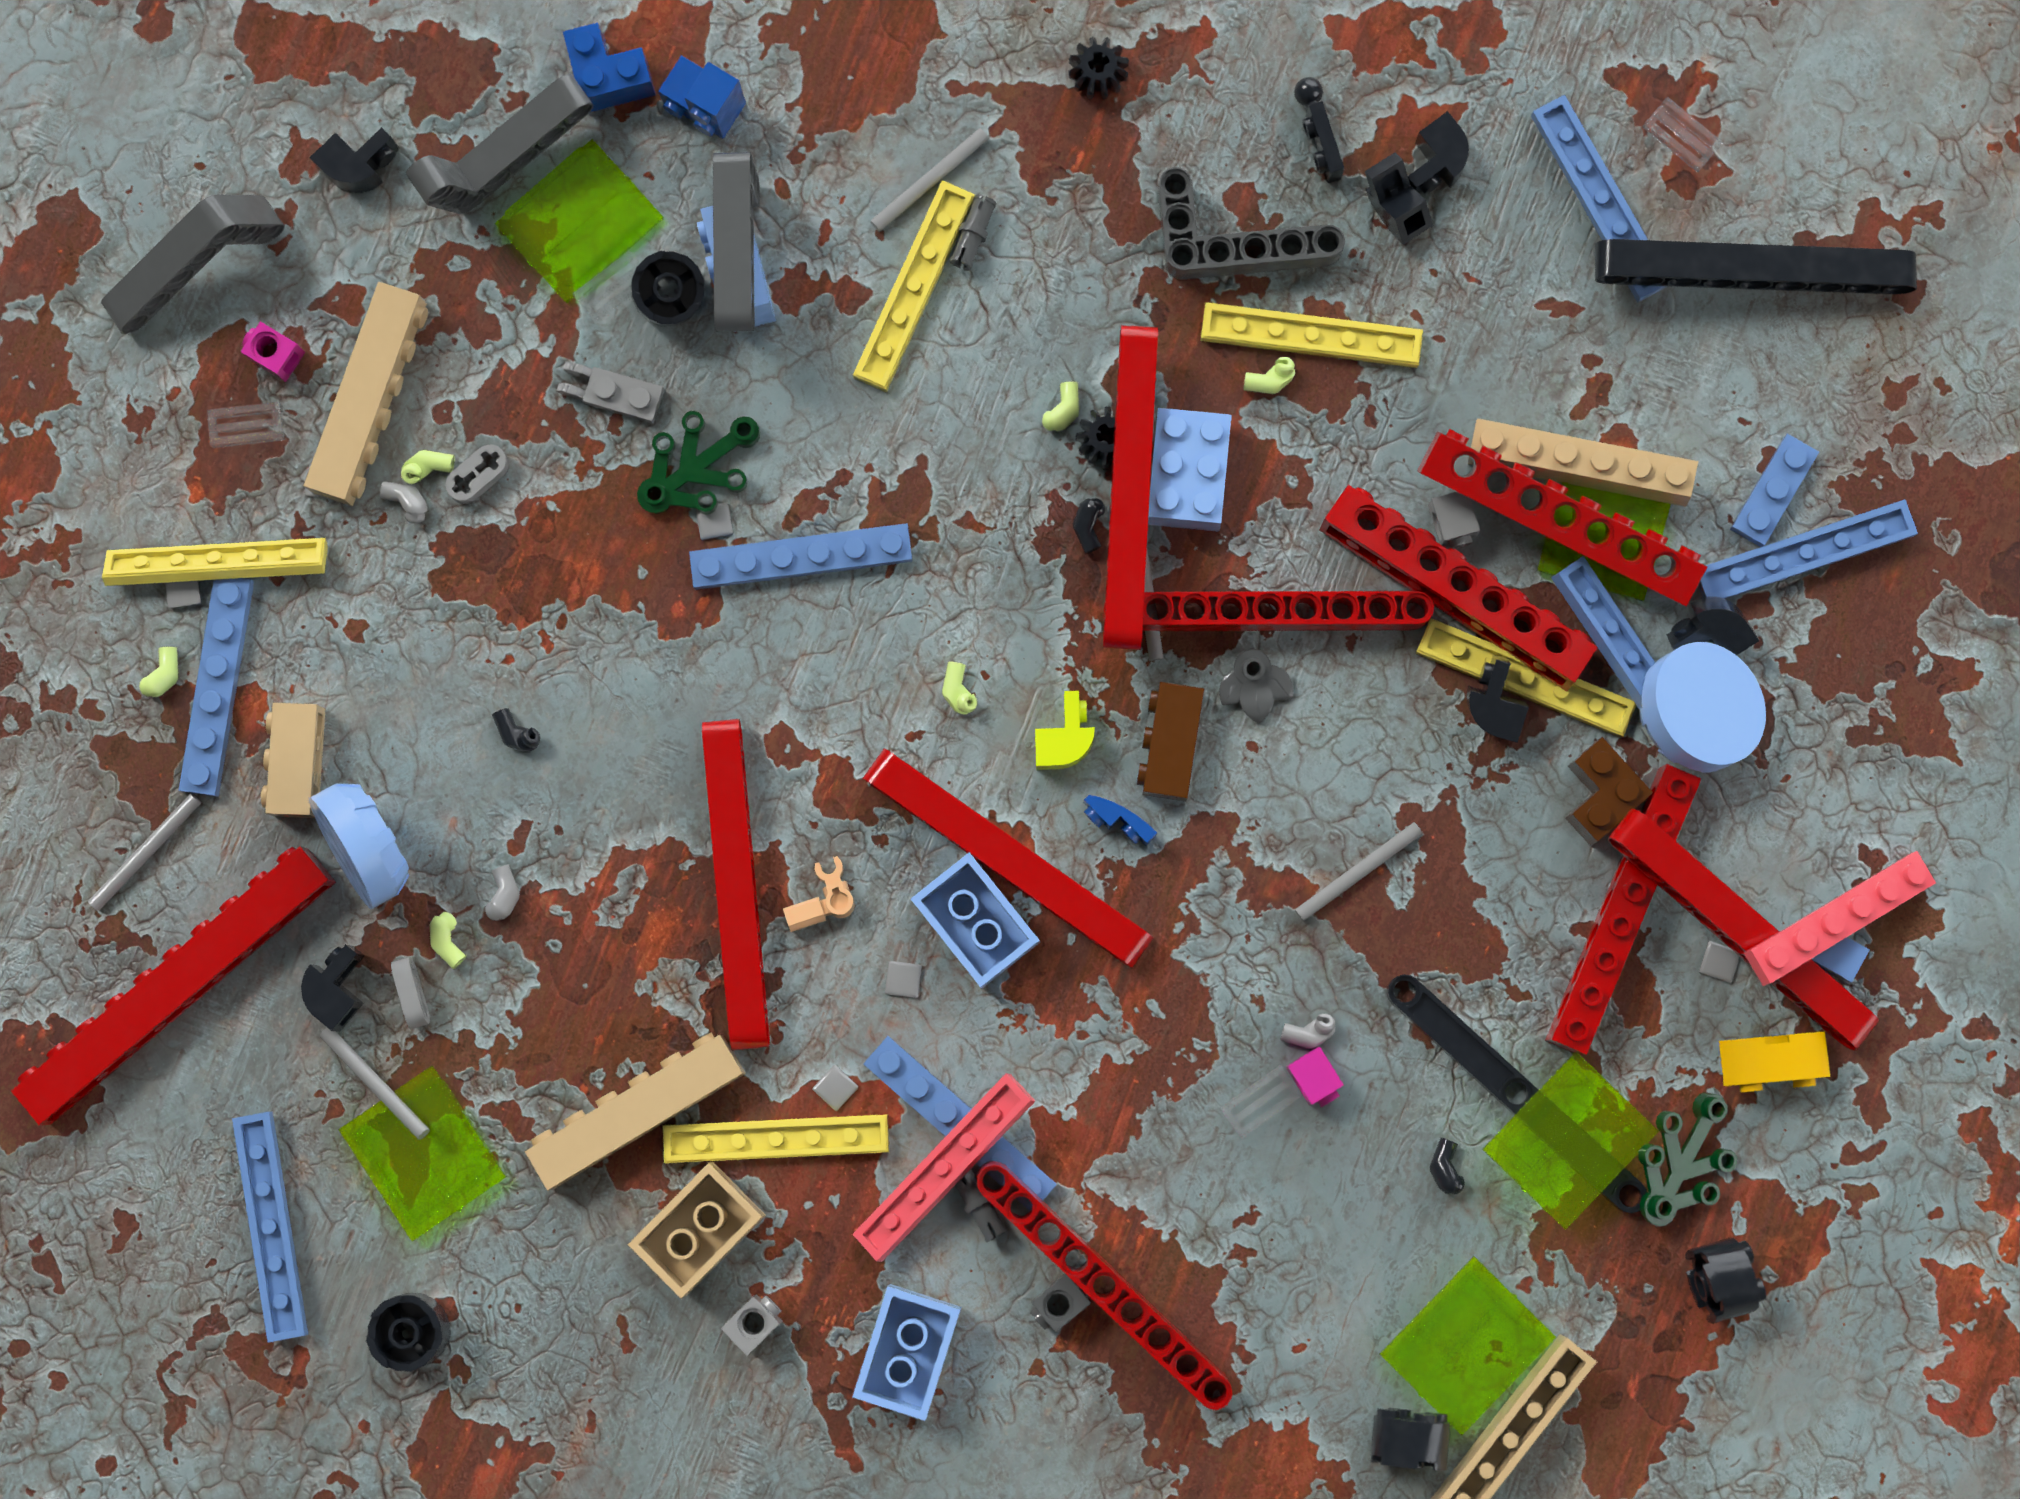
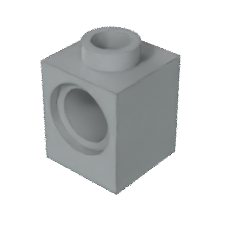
[1428,492,1480,549]
[721,1294,783,1356]

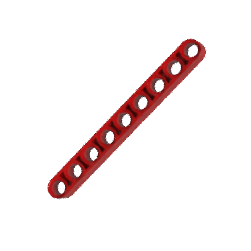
[1103,325,1158,650]
[1102,591,1434,631]
[702,719,770,1051]
[862,748,1154,969]
[1608,809,1879,1051]
[977,1161,1233,1410]

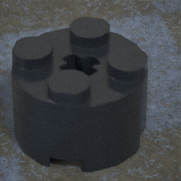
[631,251,704,327]
[1685,1237,1767,1324]
[366,1293,451,1372]
[1370,1408,1450,1471]

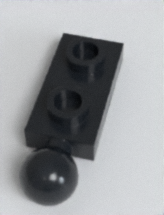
[1294,77,1345,183]

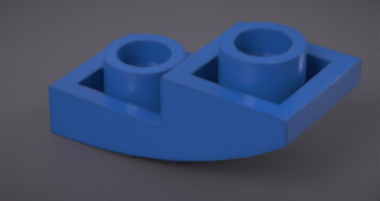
[1084,795,1157,846]

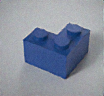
[563,22,656,112]
[658,55,746,139]

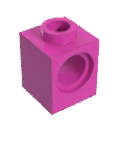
[240,321,305,382]
[1286,1047,1344,1107]

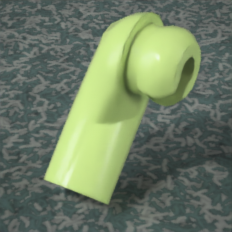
[1244,357,1295,394]
[1042,382,1079,431]
[401,450,455,484]
[139,647,178,697]
[942,661,977,715]
[430,912,466,969]

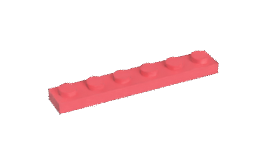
[1744,851,1936,986]
[853,1073,1035,1262]

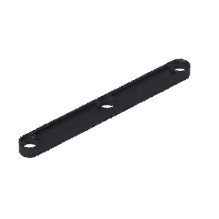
[1386,974,1647,1213]

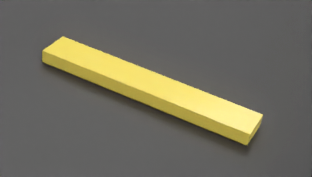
[853,180,975,392]
[1200,302,1423,368]
[102,538,328,586]
[1416,618,1636,738]
[663,1115,889,1163]

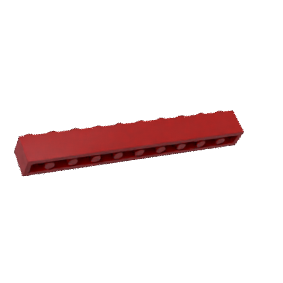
[11,846,336,1125]

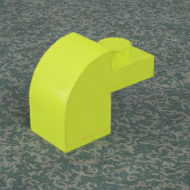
[1035,691,1095,770]

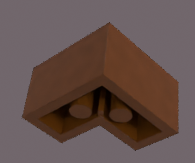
[1565,737,1653,846]

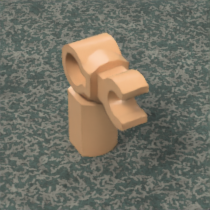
[783,856,855,932]

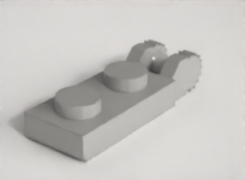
[556,361,664,424]

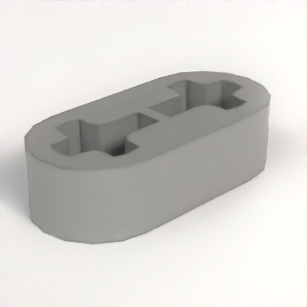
[445,444,509,504]
[391,956,430,1029]

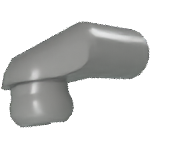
[380,481,428,524]
[485,865,520,921]
[1280,1013,1335,1049]

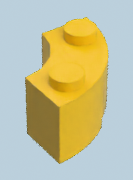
[1719,1031,1830,1092]

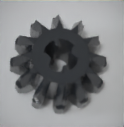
[1068,36,1129,100]
[1076,406,1115,470]

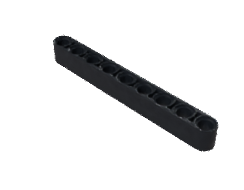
[1595,239,1917,295]

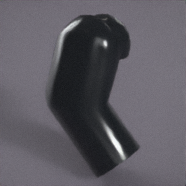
[1073,498,1105,554]
[492,708,541,752]

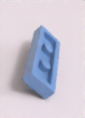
[1730,433,1819,547]

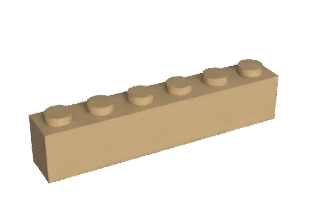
[303,281,428,506]
[1467,418,1698,507]
[525,1032,746,1191]
[1431,1334,1597,1499]

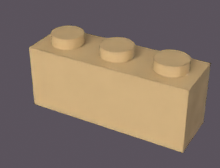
[261,703,325,818]

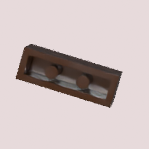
[1137,682,1204,802]

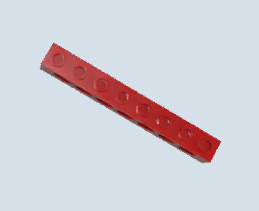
[1417,429,1707,607]
[1319,484,1598,692]
[1545,764,1702,1056]

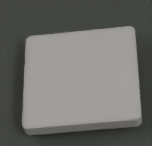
[696,502,733,540]
[165,581,202,608]
[1699,941,1740,983]
[885,961,922,998]
[812,1065,858,1111]

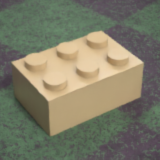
[628,1162,766,1299]

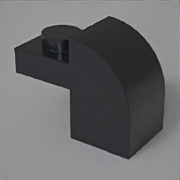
[1408,111,1469,195]
[309,127,399,193]
[1364,152,1434,245]
[1666,597,1759,656]
[1466,654,1529,743]
[301,944,365,1032]

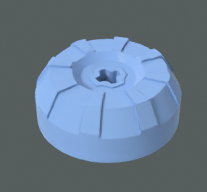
[1640,642,1766,773]
[309,783,409,909]

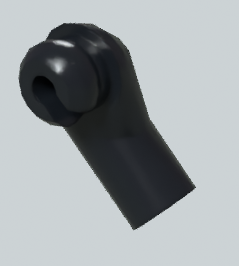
[1430,1137,1465,1195]

